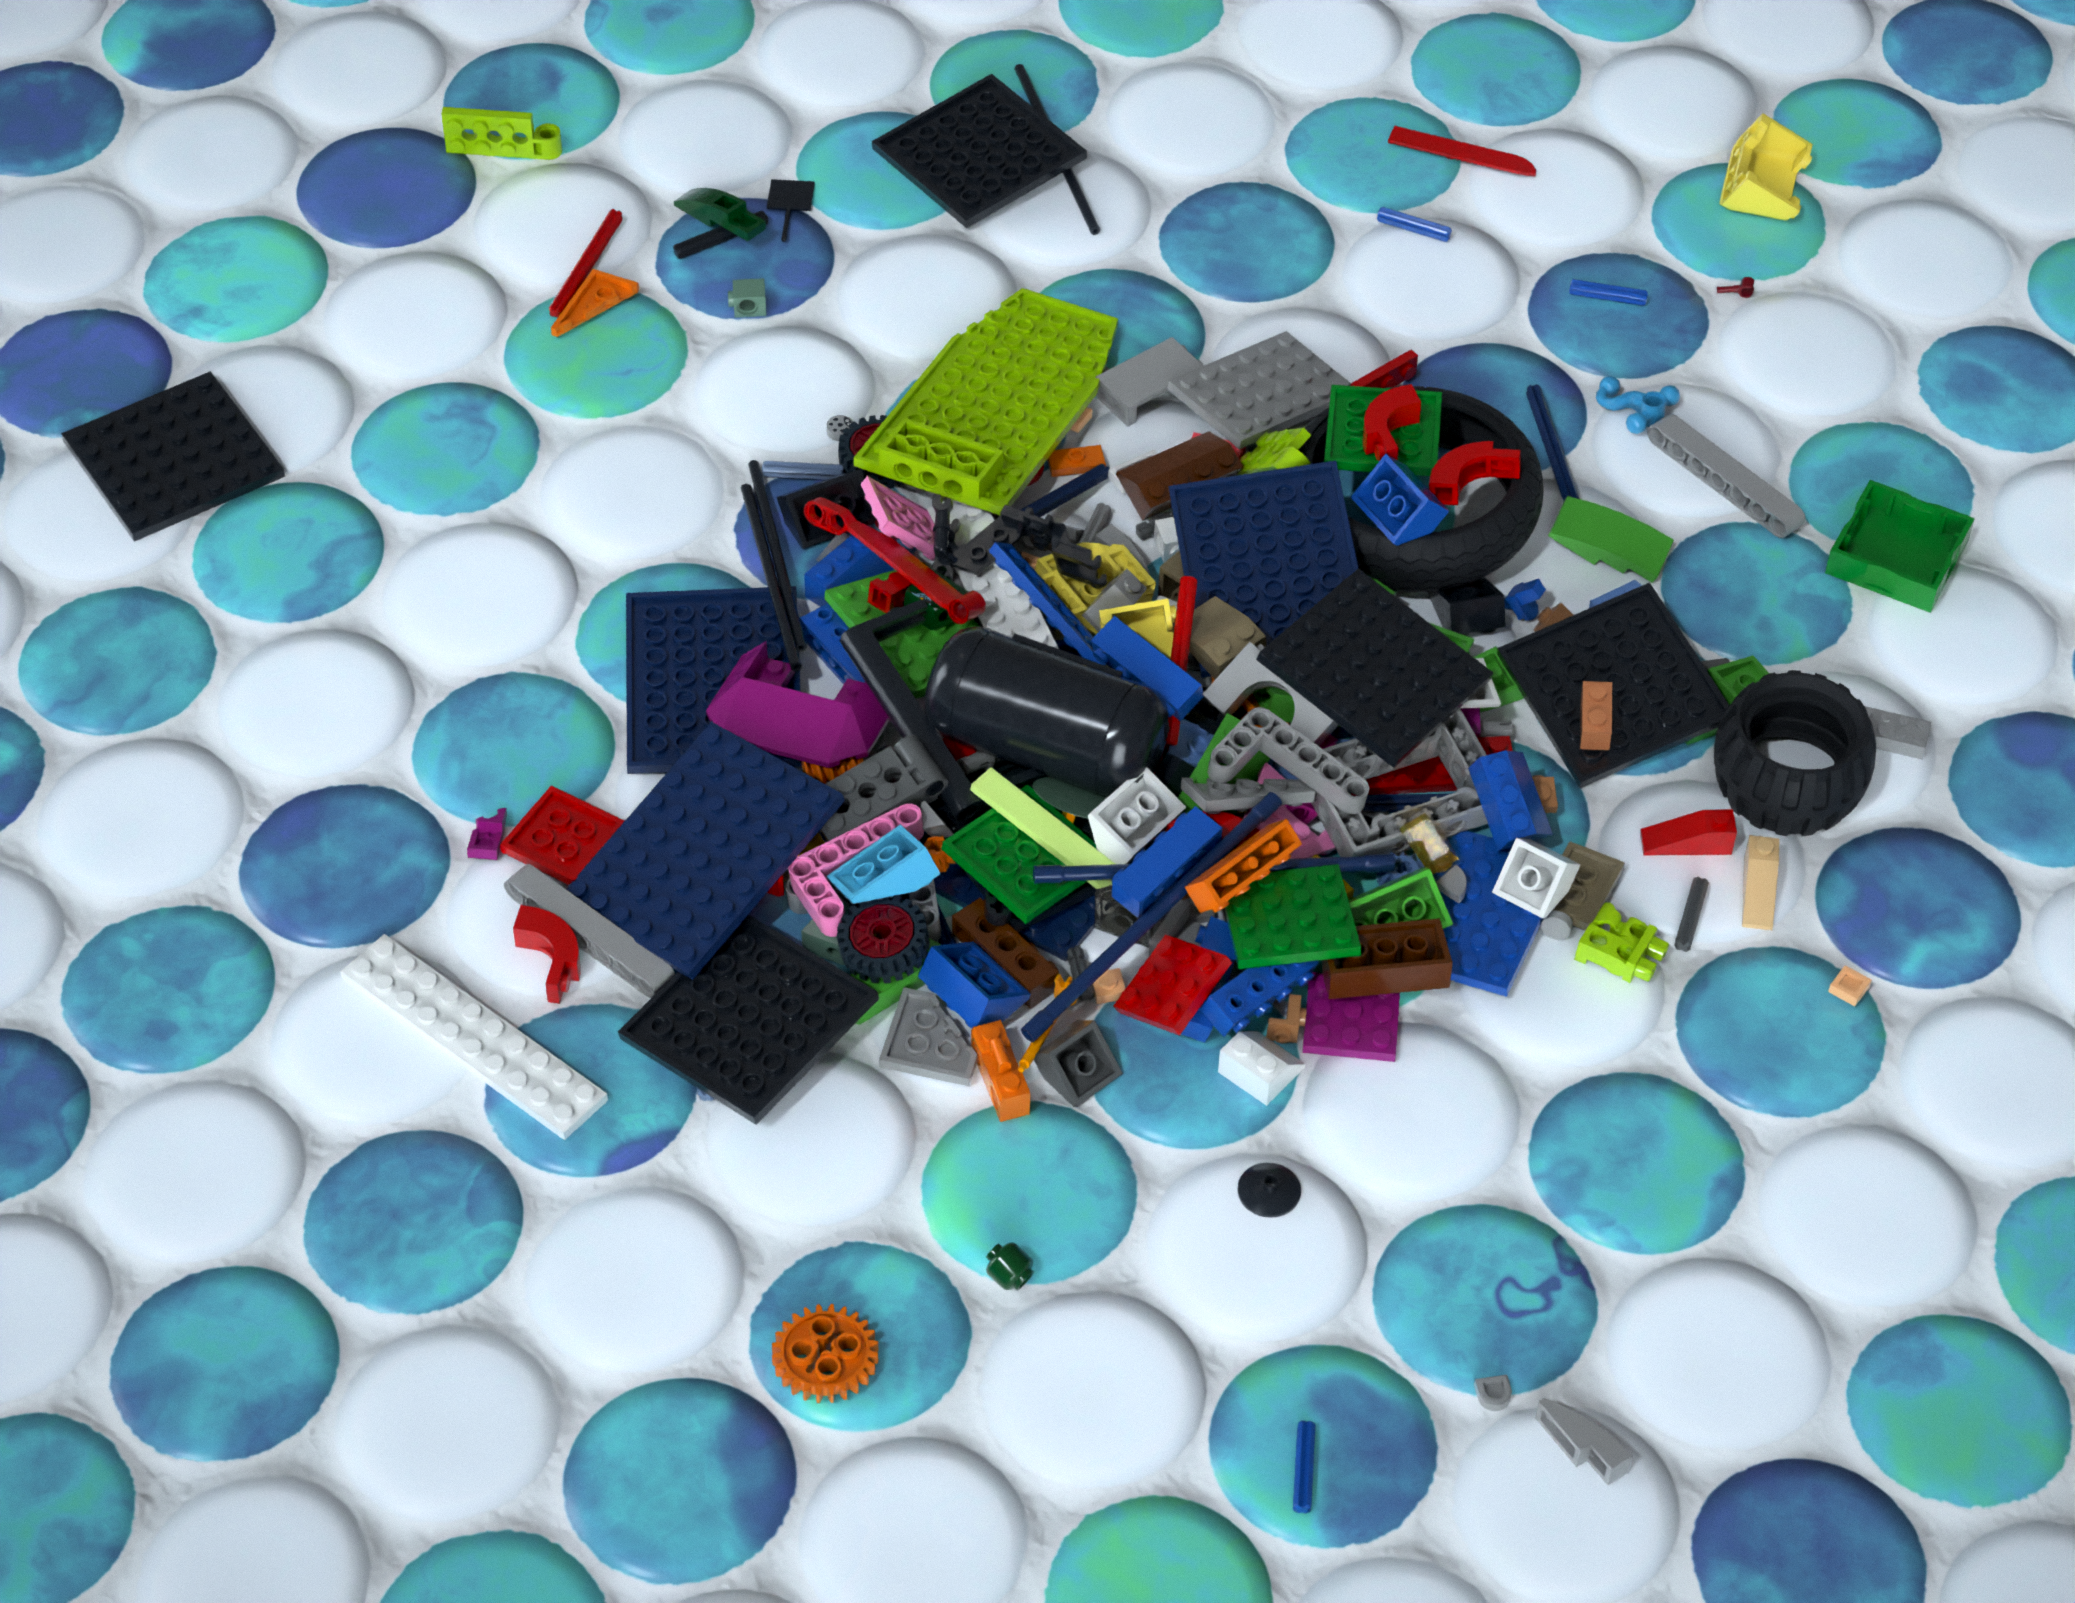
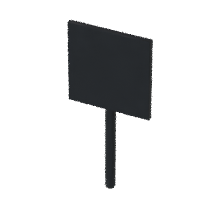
[767,179,815,242]

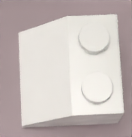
[1492,838,1581,919]
[1218,1031,1306,1106]

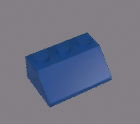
[1351,454,1449,546]
[804,535,895,607]
[1468,750,1553,851]
[918,941,1031,1028]

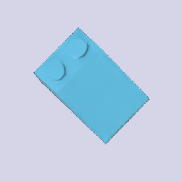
[826,824,941,904]

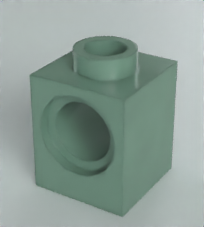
[728,278,766,318]

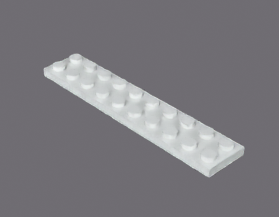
[927,499,1058,649]
[341,934,608,1140]

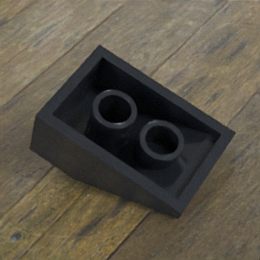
[1427,577,1506,636]

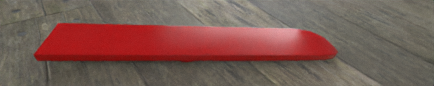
[1388,126,1537,177]

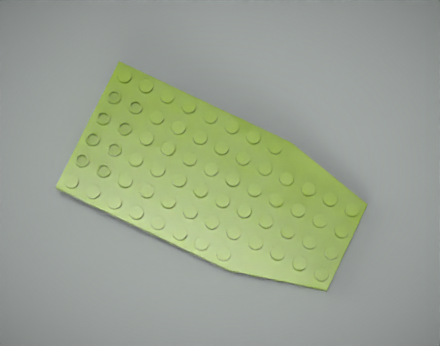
[854,288,1118,515]

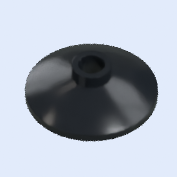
[1237,1162,1301,1218]

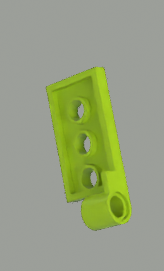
[441,107,562,160]
[1238,427,1311,475]

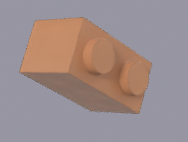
[1580,681,1612,750]

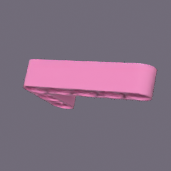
[788,804,924,937]

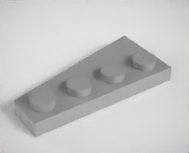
[1181,778,1315,814]

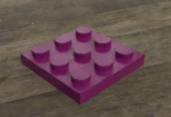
[1302,972,1400,1062]

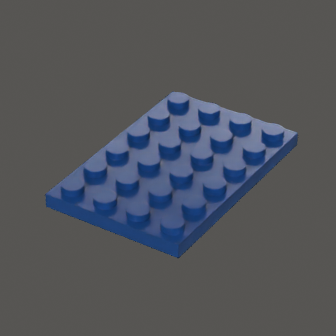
[1433,831,1543,997]

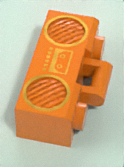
[971,1020,1030,1122]

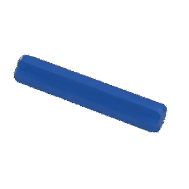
[1377,207,1452,242]
[1569,279,1648,306]
[1293,1420,1316,1514]

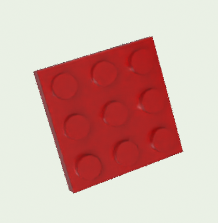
[500,786,624,885]
[1113,934,1232,1036]

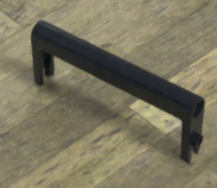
[840,599,1044,822]

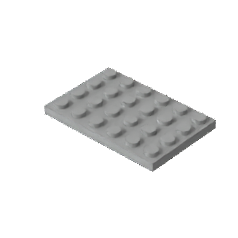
[1167,331,1351,449]

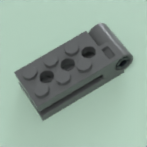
[818,735,948,843]

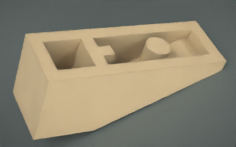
[1742,835,1779,931]

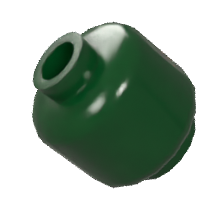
[986,1242,1034,1291]

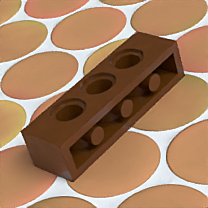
[952,898,1059,1009]

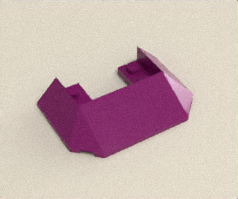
[706,641,890,768]

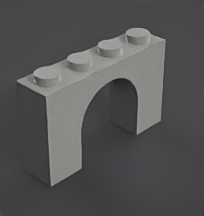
[1203,642,1338,775]

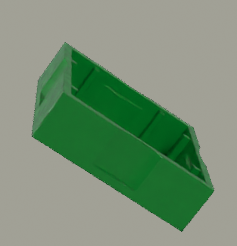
[1825,480,1975,613]

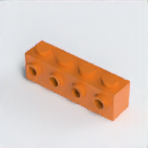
[1184,819,1302,913]

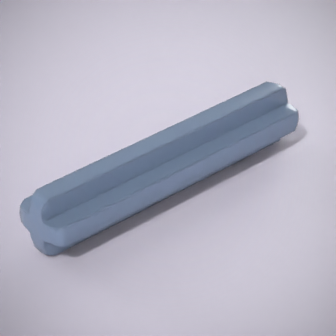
[762,461,844,480]

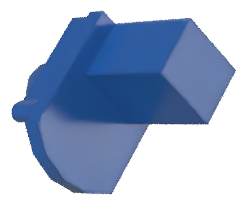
[1504,578,1546,621]

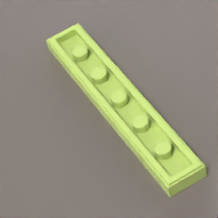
[970,767,1115,896]

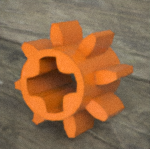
[924,836,955,872]

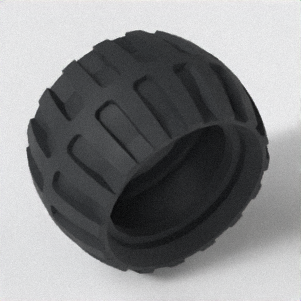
[1714,670,1876,836]

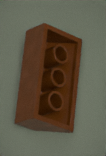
[1116,431,1243,521]
[1321,918,1453,999]

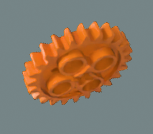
[772,1304,879,1404]

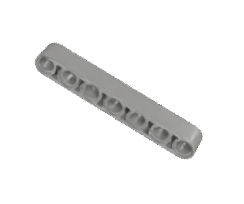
[1647,414,1806,538]
[504,864,675,998]

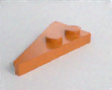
[551,269,639,337]

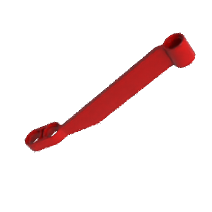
[804,497,986,625]

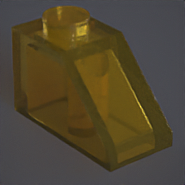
[1399,813,1458,874]

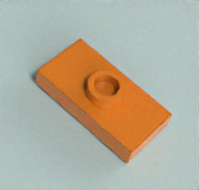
[1047,445,1106,477]

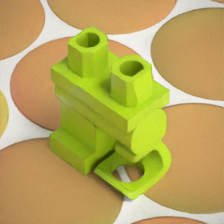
[1574,902,1669,983]

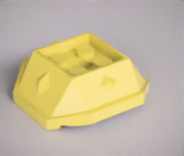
[1035,542,1156,637]

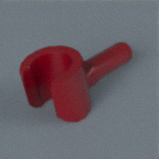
[1717,277,1754,298]

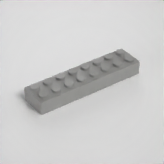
[1865,706,1931,760]

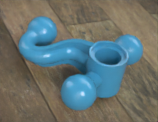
[1596,376,1680,434]

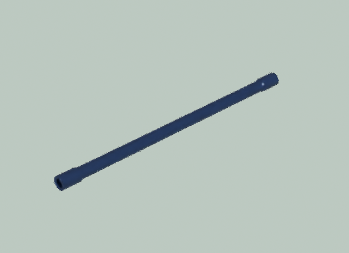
[1021,792,1282,1042]
[1033,854,1395,884]

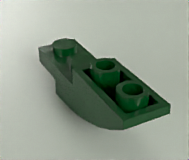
[674,188,766,242]

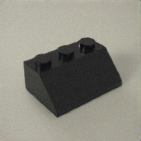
[776,469,877,549]

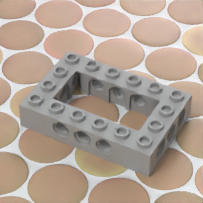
[1302,708,1488,857]

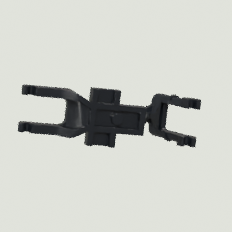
[932,494,1108,589]

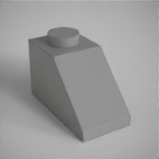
[1082,569,1147,632]

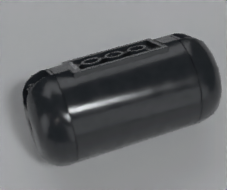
[925,627,1170,798]

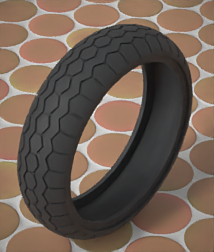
[1298,386,1544,592]

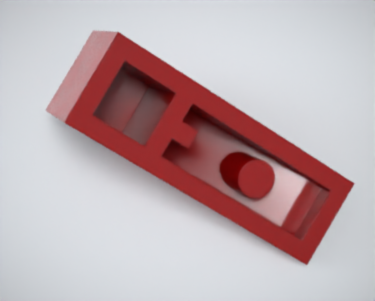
[1640,809,1737,856]

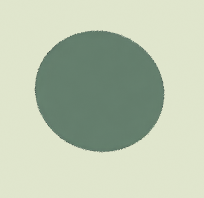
[1033,777,1106,819]

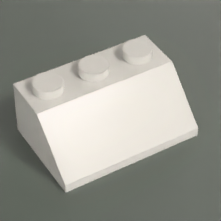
[1088,767,1186,864]

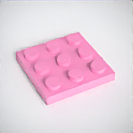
[861,476,935,561]

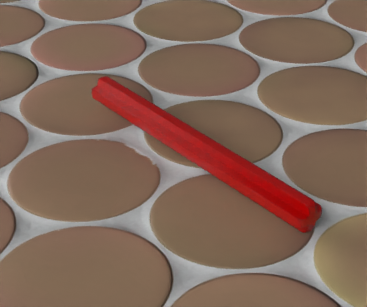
[549,209,623,318]
[1166,576,1197,746]

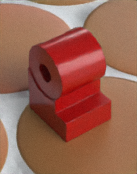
[867,572,912,613]

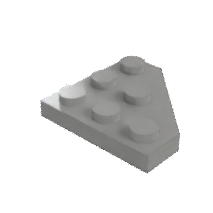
[879,987,977,1086]

